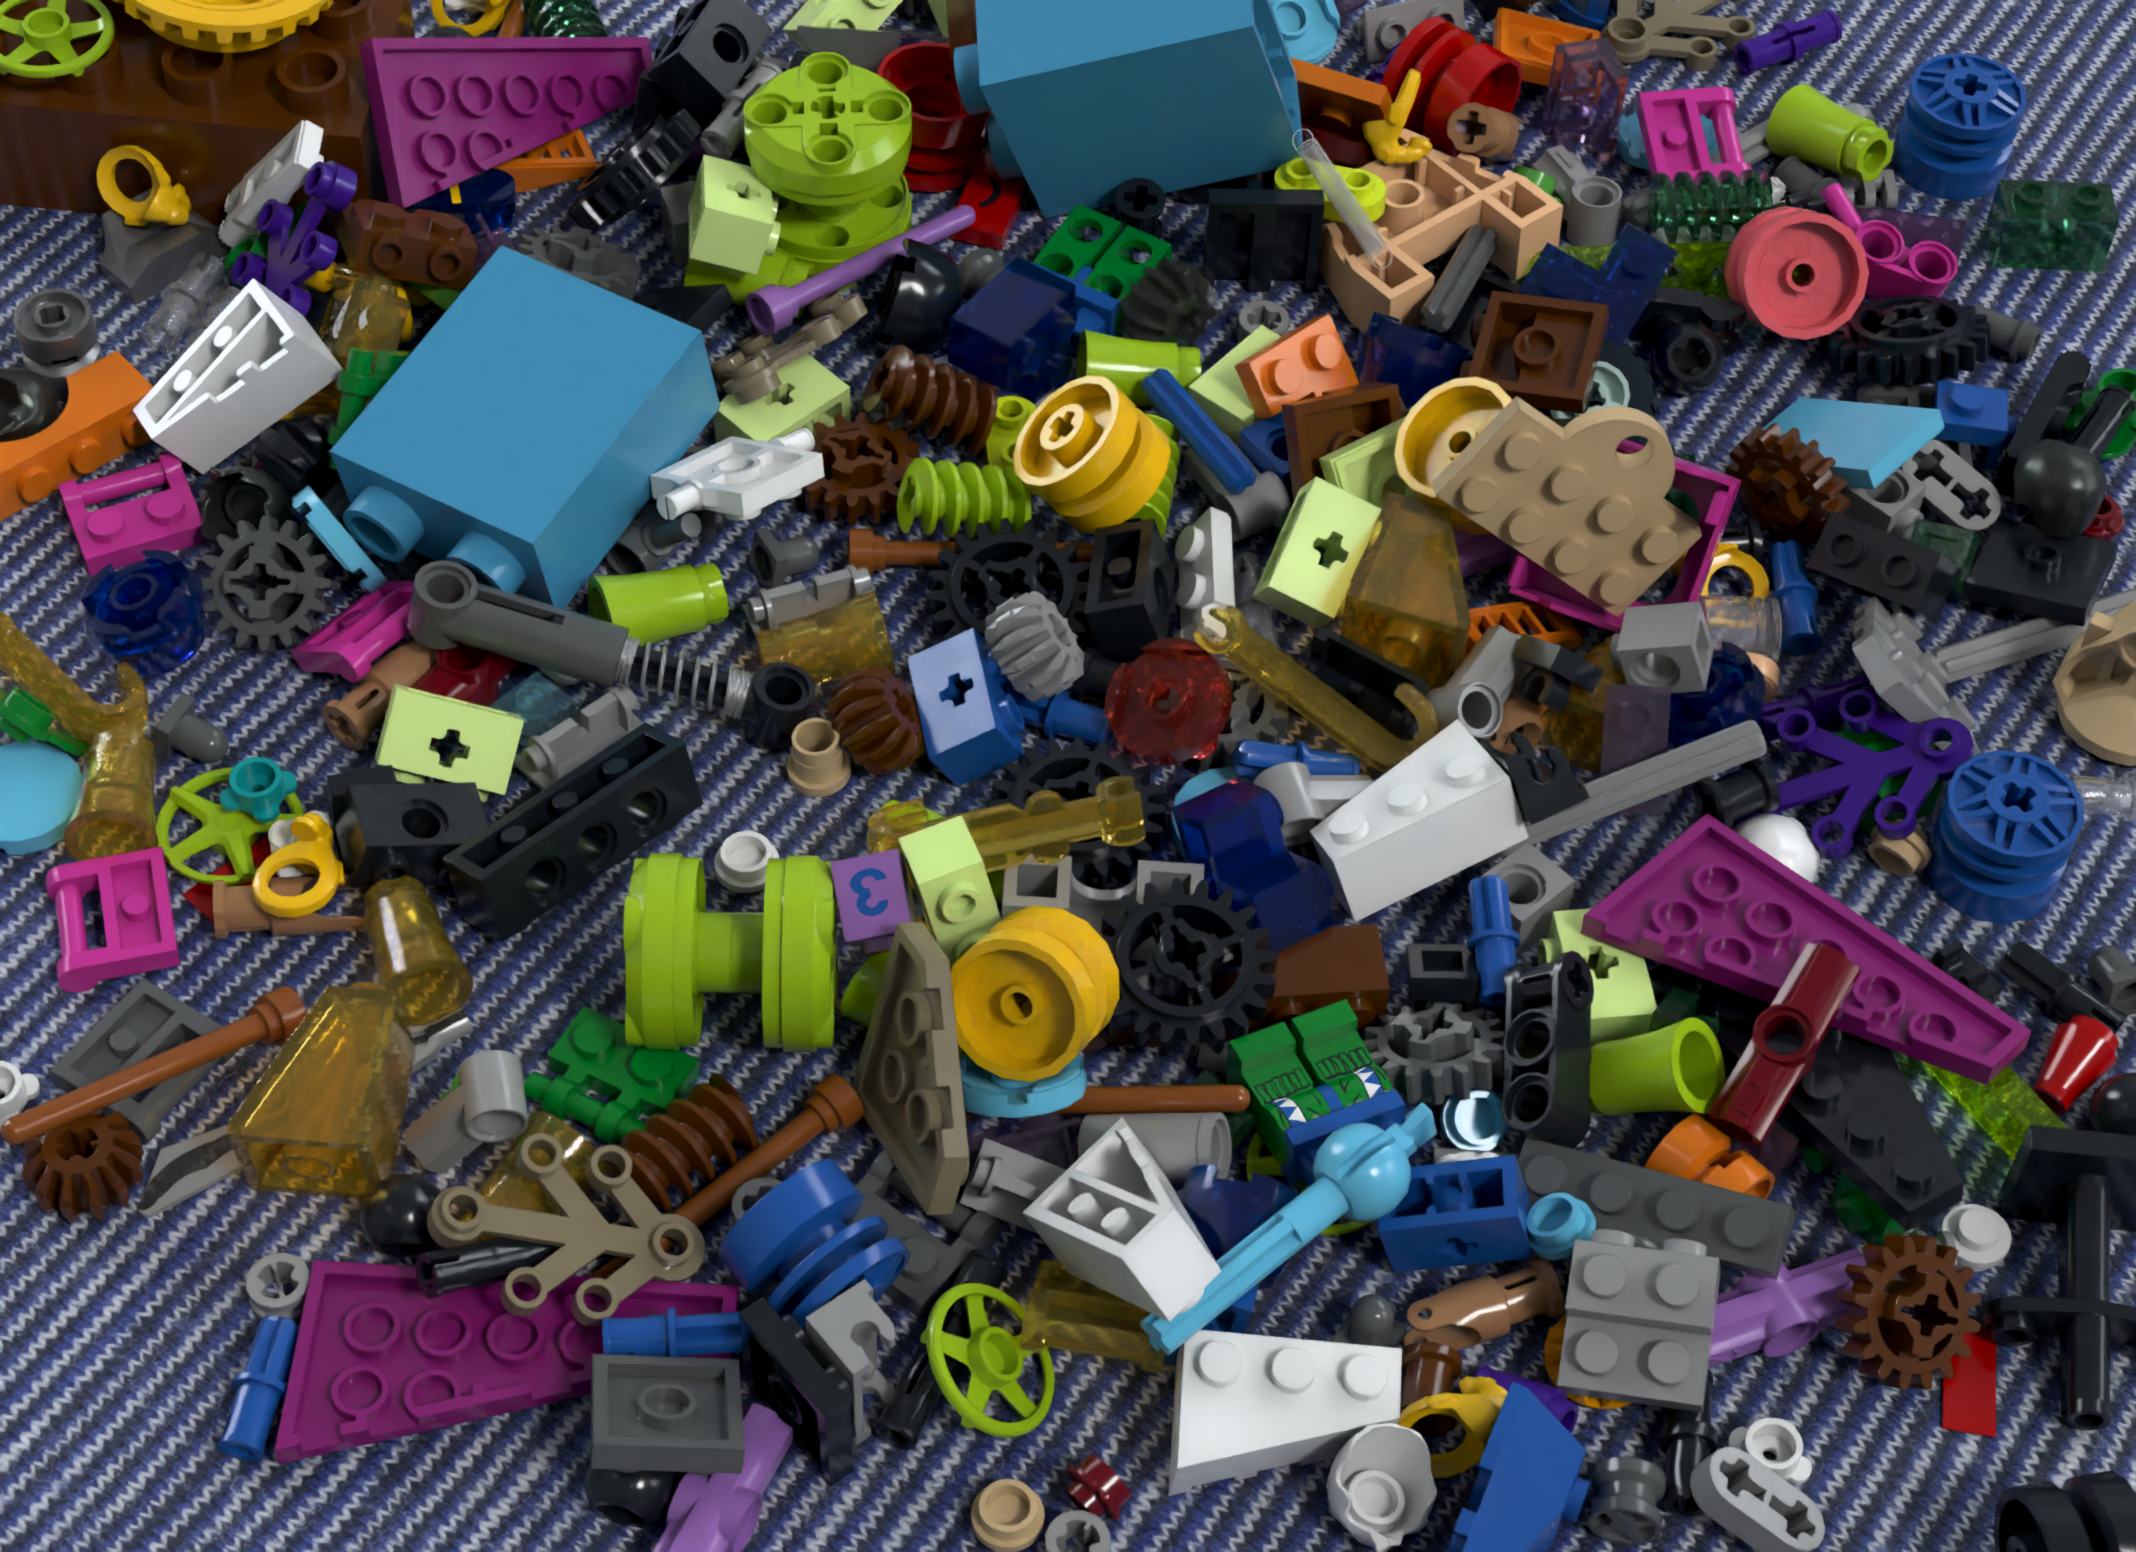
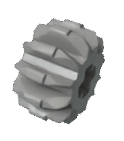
[984,591,1084,702]

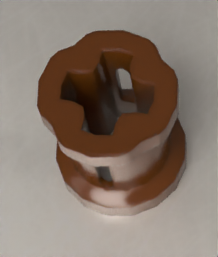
[1400,1342,1462,1437]

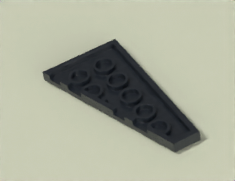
[1648,964,1964,1231]

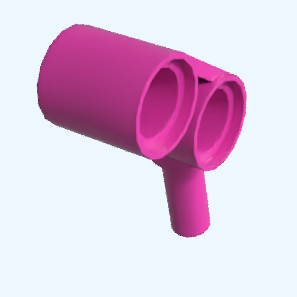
[1820,183,1958,299]

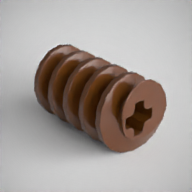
[863,345,997,457]
[603,1073,759,1214]

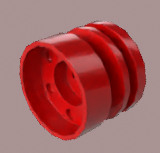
[1381,16,1523,158]
[877,42,990,192]

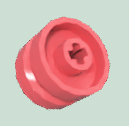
[1724,206,1869,340]

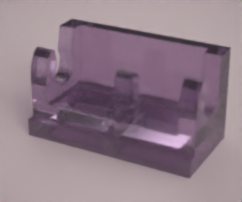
[1541,37,1629,163]

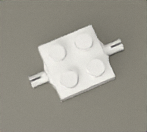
[650,427,825,521]

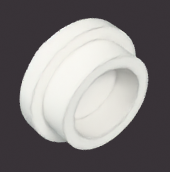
[714,831,779,893]
[1940,1204,2012,1272]

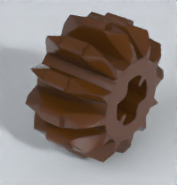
[827,666,927,777]
[22,1109,144,1225]

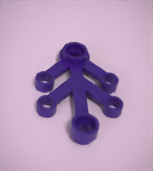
[231,161,357,317]
[1733,689,1974,859]

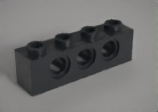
[442,722,703,942]

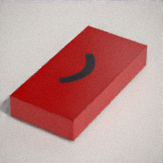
[948,151,1029,250]

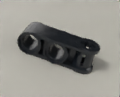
[1501,951,1594,1149]

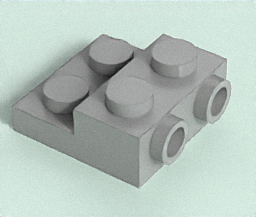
[1557,1229,1721,1413]

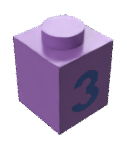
[830,849,918,956]

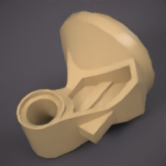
[2052,599,2136,766]

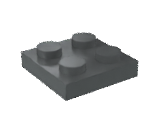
[591,1354,745,1475]

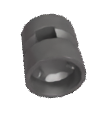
[13,288,103,401]

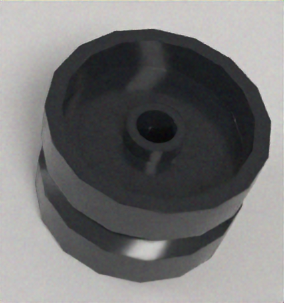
[1993,1470,2136,1552]

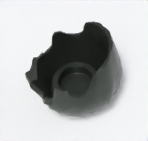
[0,368,59,442]
[2013,439,2107,538]
[201,465,293,563]

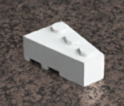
[133,278,344,474]
[1310,719,1529,922]
[1022,1117,1221,1322]
[1168,1330,1402,1496]

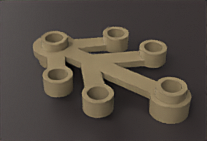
[1601,0,1756,72]
[710,291,868,405]
[427,1133,705,1327]

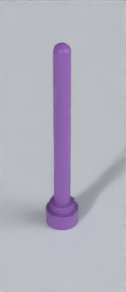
[746,205,976,336]

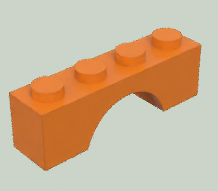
[0,351,153,521]

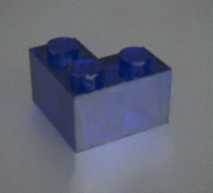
[1517,223,1679,347]
[948,257,1077,404]
[1172,777,1336,953]

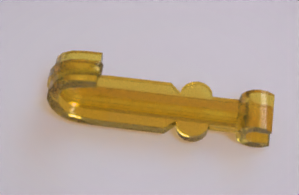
[1193,605,1439,773]
[0,611,149,752]
[866,776,1146,888]

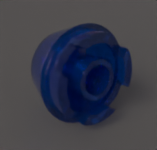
[1357,311,1471,414]
[81,550,206,676]
[1642,641,1766,750]
[1176,1164,1299,1290]

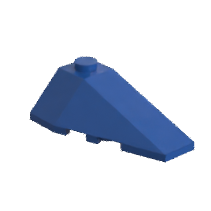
[1447,1381,1591,1552]

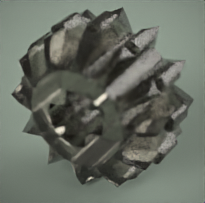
[1119,257,1218,347]

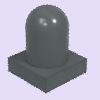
[748,527,820,590]
[155,692,229,763]
[2088,946,2136,1015]
[1331,1294,1407,1348]

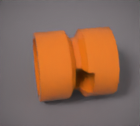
[1644,1113,1775,1199]

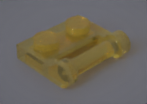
[1020,1260,1166,1374]

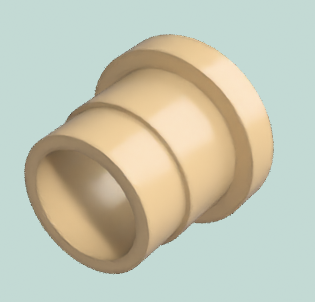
[787,718,851,797]

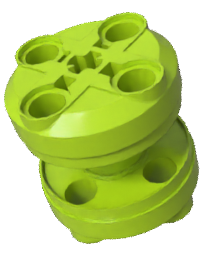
[743,51,912,292]
[623,853,838,1052]

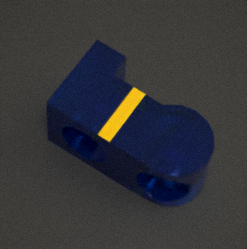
[410,168,517,239]

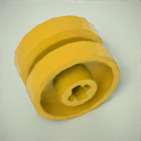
[1013,375,1171,534]
[1394,376,1512,535]
[951,905,1120,1082]

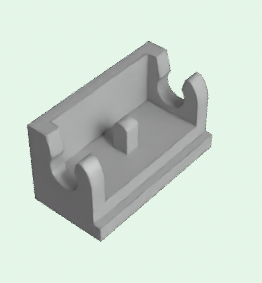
[805,1279,895,1446]

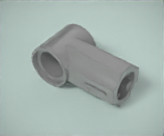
[1531,145,1622,251]
[1184,434,1292,543]
[1420,625,1530,739]
[1253,762,1376,847]
[405,1050,528,1174]

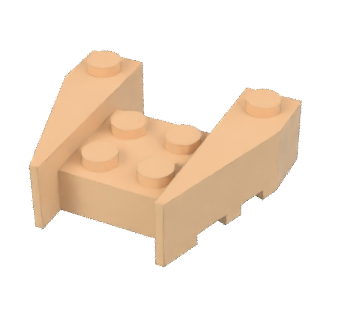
[1318,128,1563,352]

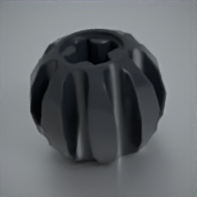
[250,418,340,508]

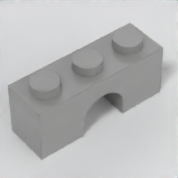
[1002,852,1204,963]

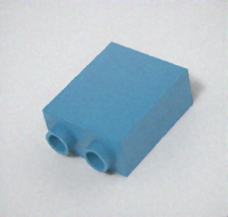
[954,0,1305,219]
[330,245,720,609]

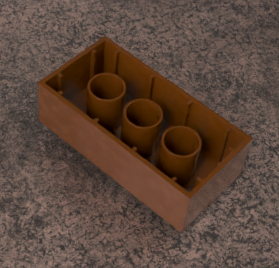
[0,0,415,225]

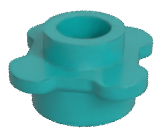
[219,757,297,823]

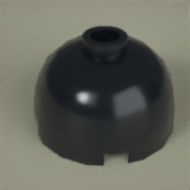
[872,238,972,357]

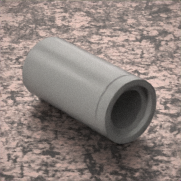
[1078,1112,1232,1183]

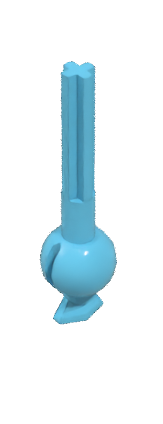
[1140,1102,1437,1355]

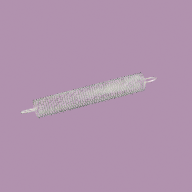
[1292,128,1392,269]

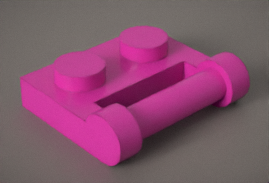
[1635,87,1755,196]
[57,452,208,576]
[290,581,414,683]
[46,846,181,993]

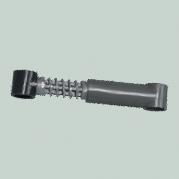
[407,560,816,750]

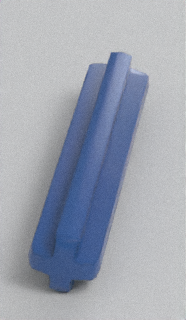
[1142,368,1257,495]

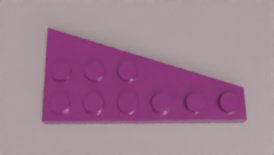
[359,37,653,209]
[1581,813,2031,1085]
[274,1260,740,1464]

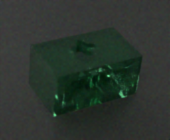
[1984,179,2119,272]

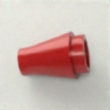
[2030,1015,2119,1116]

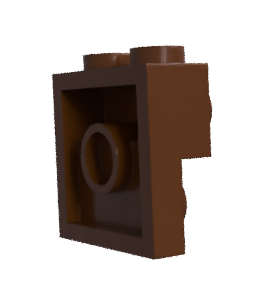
[333,199,478,291]
[1459,290,1609,414]
[1281,382,1406,500]

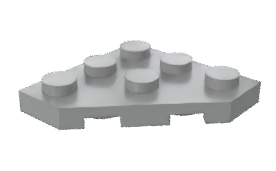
[1852,595,1982,757]

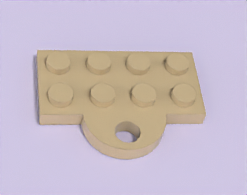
[1432,396,1703,618]

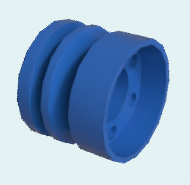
[1893,53,2027,201]
[1925,750,2084,924]
[718,1158,911,1334]

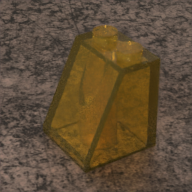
[1341,492,1471,692]
[226,982,416,1199]

